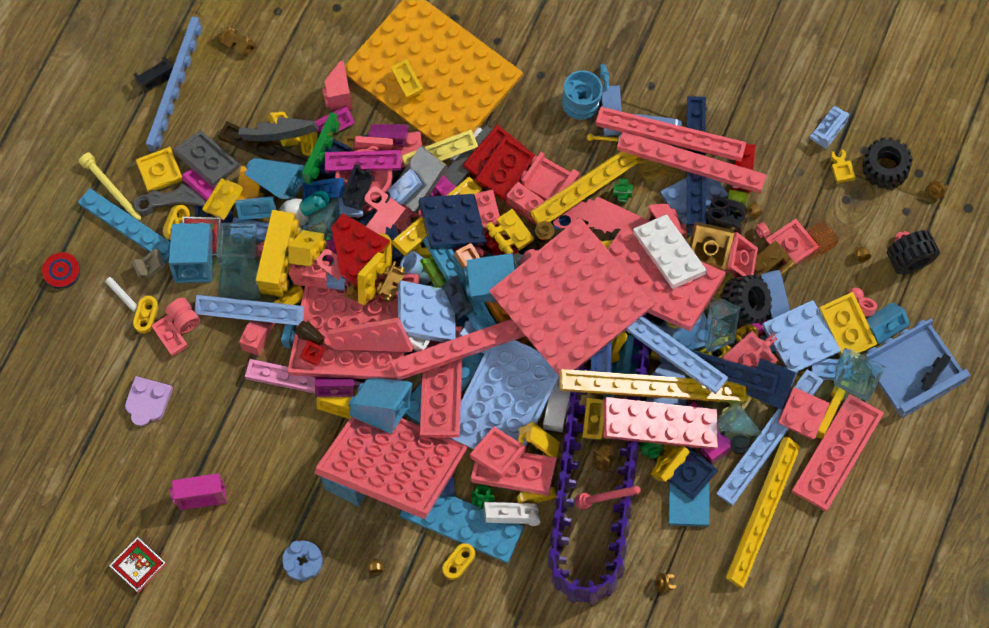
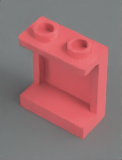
[521,152,580,201]

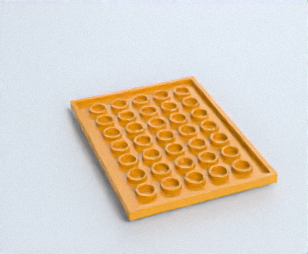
[344,0,524,143]

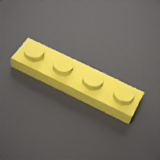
[401,129,478,167]

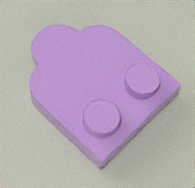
[125,376,173,426]

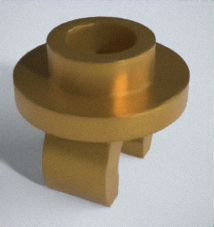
[927,179,949,199]
[535,221,554,240]
[655,573,676,593]

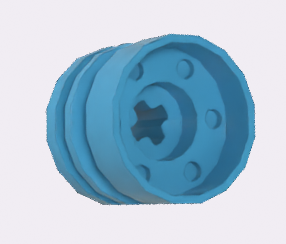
[562,70,603,120]

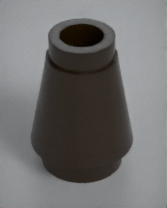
[295,321,325,346]

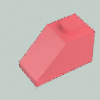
[239,320,275,356]

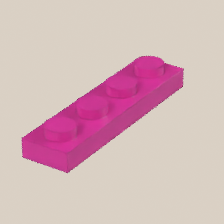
[325,150,401,173]

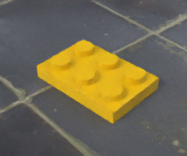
[818,292,878,360]

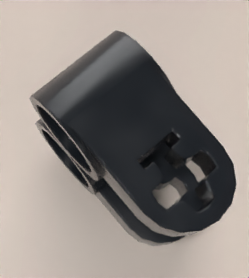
[706,196,746,234]

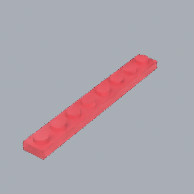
[596,107,746,162]
[617,131,767,194]
[391,319,525,381]

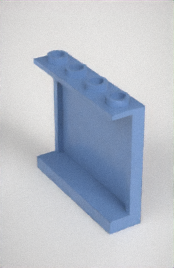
[864,318,970,418]

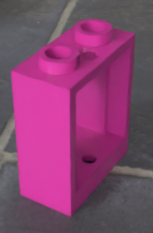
[169,473,227,511]

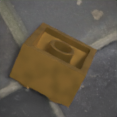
[690,222,734,270]

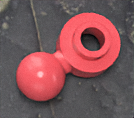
[848,287,877,316]

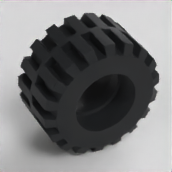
[862,137,913,189]
[886,230,940,274]
[721,275,772,325]

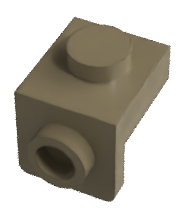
[132,249,166,278]

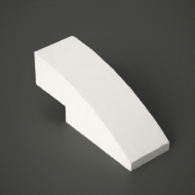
[543,380,570,433]

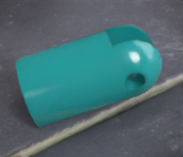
[300,191,329,216]

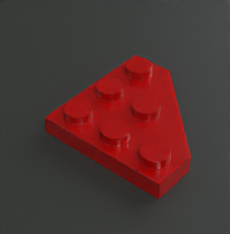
[332,213,390,287]

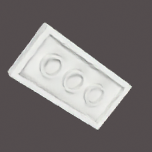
[633,214,707,289]

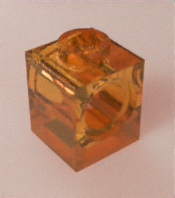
[809,221,839,255]

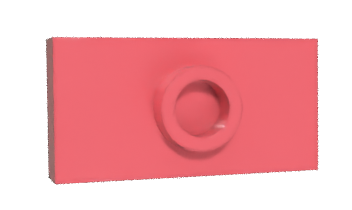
[353,136,393,151]

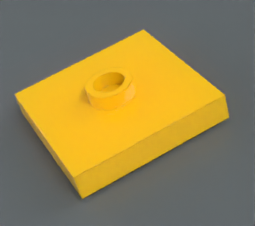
[136,147,183,193]

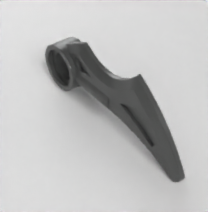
[134,183,206,216]

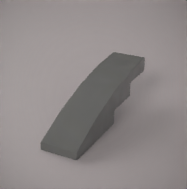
[238,117,319,141]

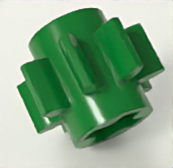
[613,179,633,203]
[639,442,662,459]
[471,485,495,509]

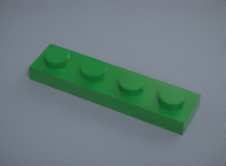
[302,112,340,185]

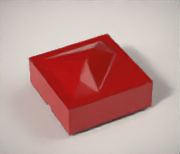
[299,341,326,367]

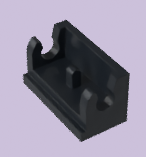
[133,56,173,94]
[342,164,374,211]

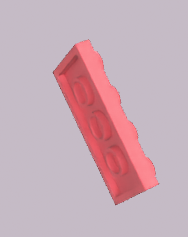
[471,452,557,496]

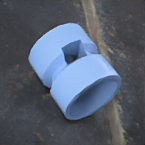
[400,251,436,285]

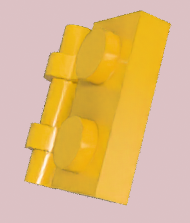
[486,209,534,254]

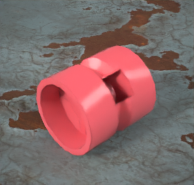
[165,297,200,334]

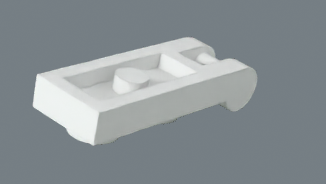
[483,502,540,526]

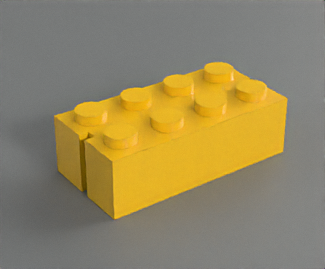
[256,210,301,297]

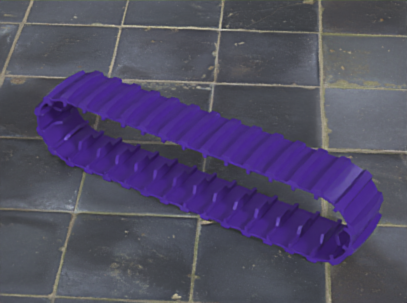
[548,314,651,605]

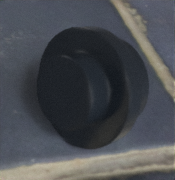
[730,435,750,454]

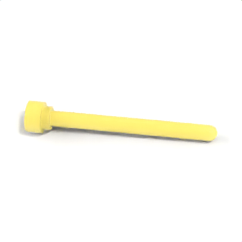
[79,152,141,221]

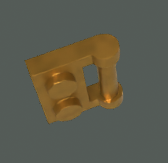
[754,240,798,277]

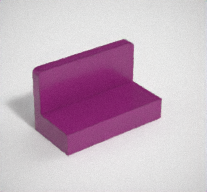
[368,124,408,146]
[315,377,354,397]

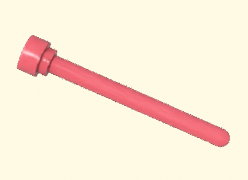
[575,486,640,510]

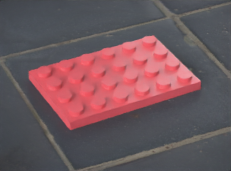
[607,227,726,332]

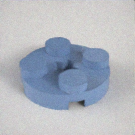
[283,541,323,581]

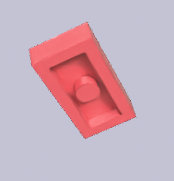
[151,315,188,357]

